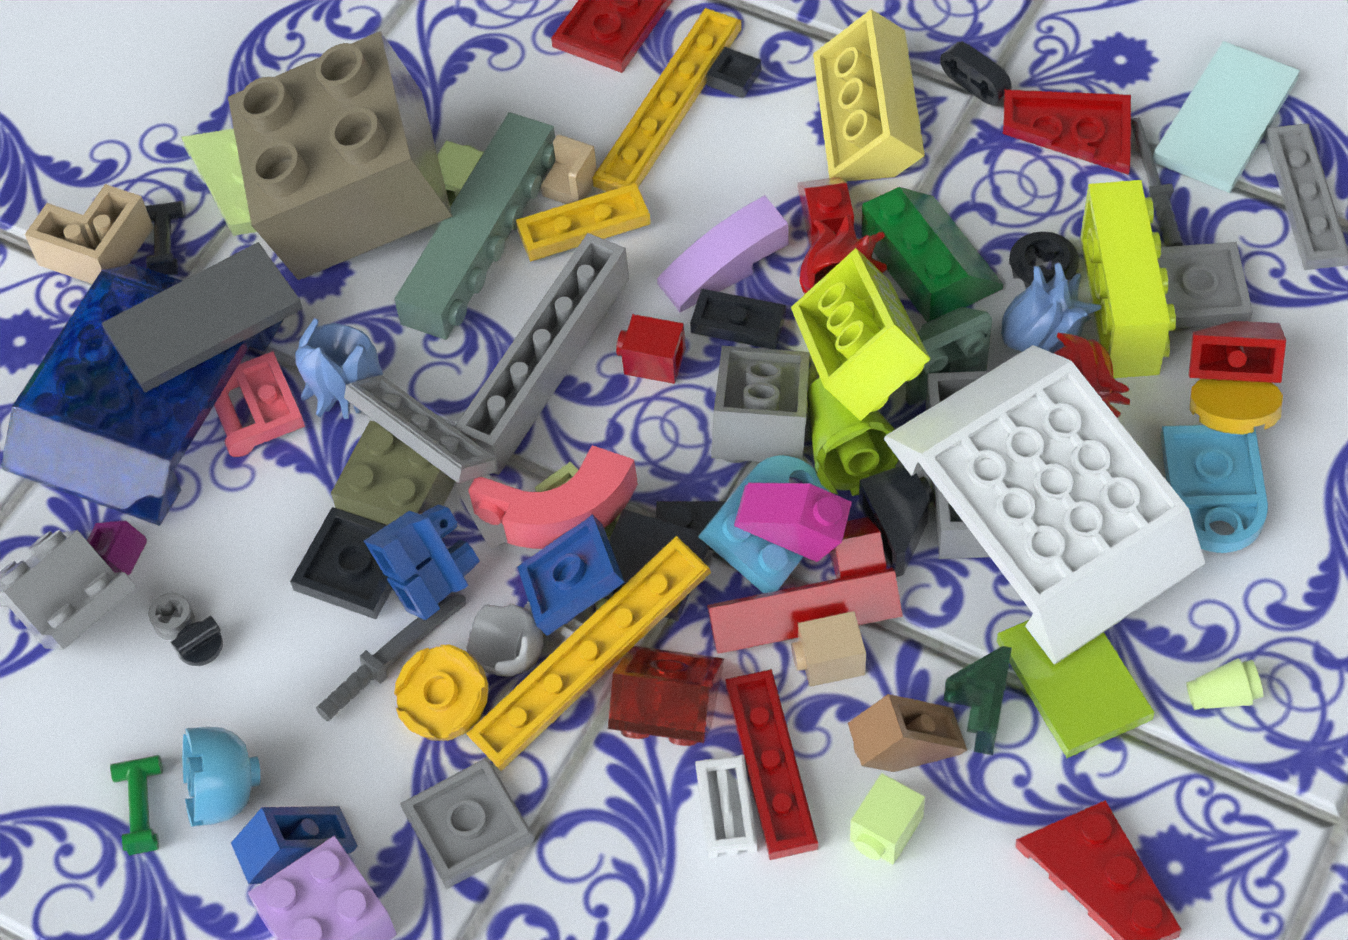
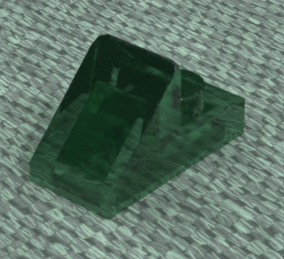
[944,646,1012,755]

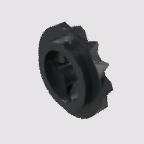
[1008,231,1079,289]

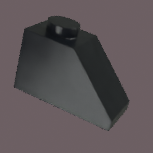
[859,465,933,577]

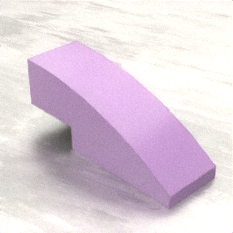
[657,195,789,312]

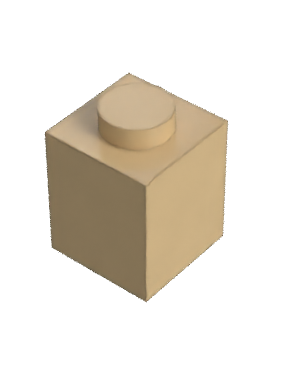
[791,611,866,687]

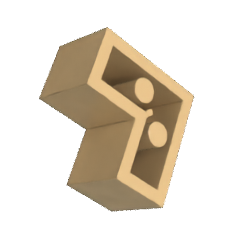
[24,184,153,290]

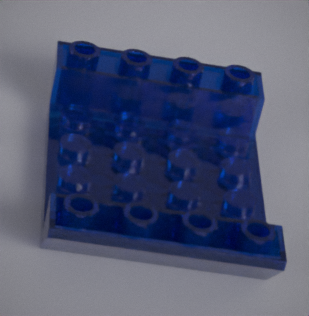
[1,264,284,526]

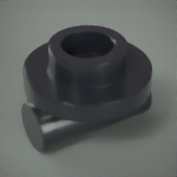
[170,615,223,666]

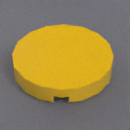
[1189,379,1283,435]
[394,644,489,741]

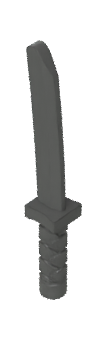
[1131,118,1183,247]
[316,594,466,721]

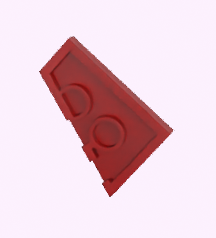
[1003,90,1131,175]
[1015,800,1182,940]

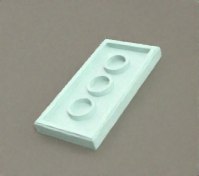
[1153,41,1300,193]

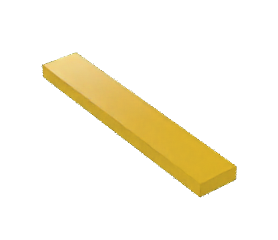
[592,8,741,192]
[466,536,711,771]

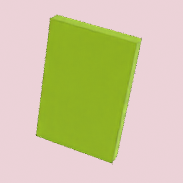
[996,620,1155,758]

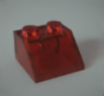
[608,646,724,746]

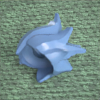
[1001,262,1101,353]
[295,318,383,419]

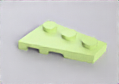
[181,129,257,236]

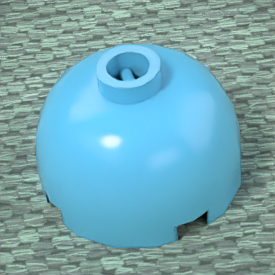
[182,726,261,827]

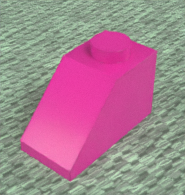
[734,483,852,562]

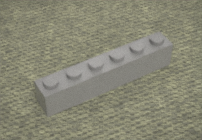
[454,233,629,475]

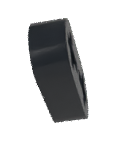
[940,41,1012,105]

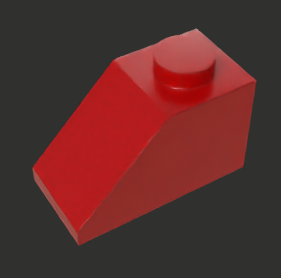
[798,177,854,248]
[1188,321,1287,383]

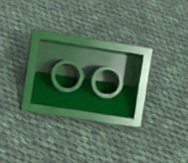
[861,187,1003,322]

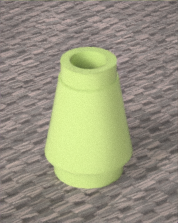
[1186,658,1264,710]

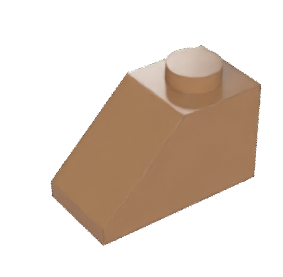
[847,694,967,772]

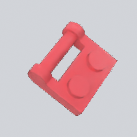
[201,351,305,457]

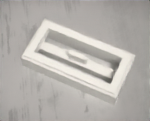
[695,755,757,858]

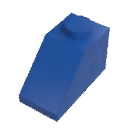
[231,806,358,884]

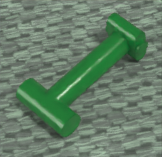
[110,755,163,856]

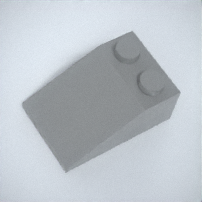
[711,346,810,463]

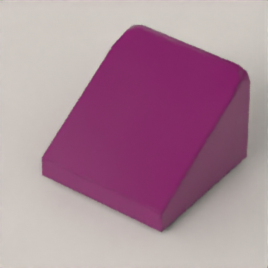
[87,520,147,575]

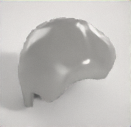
[466,603,544,677]

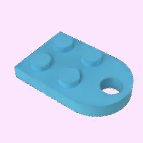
[1160,425,1268,553]
[698,455,829,593]

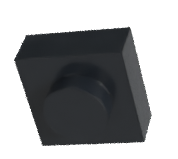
[706,47,762,99]

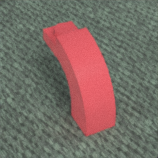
[468,445,638,549]

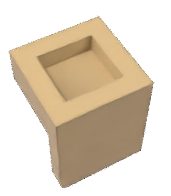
[541,135,597,204]

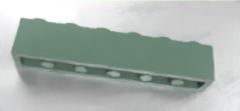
[394,112,556,340]

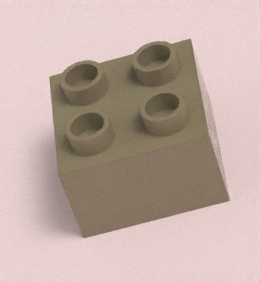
[228,31,452,280]

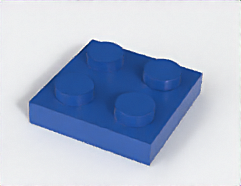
[517,514,624,636]

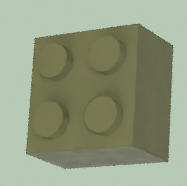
[331,420,456,525]

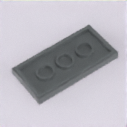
[101,242,303,392]

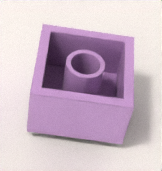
[248,836,397,940]

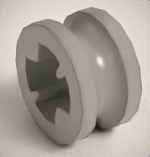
[148,593,195,640]

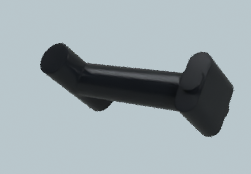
[146,201,185,278]

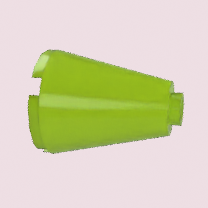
[807,377,899,496]

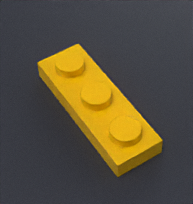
[516,183,651,262]

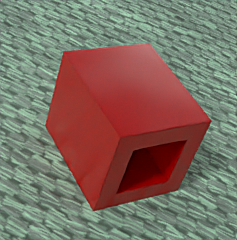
[616,314,686,384]

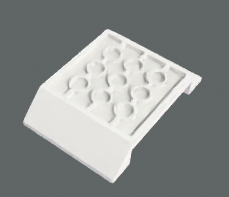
[884,345,1205,665]

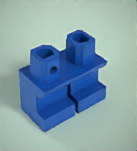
[364,504,480,620]

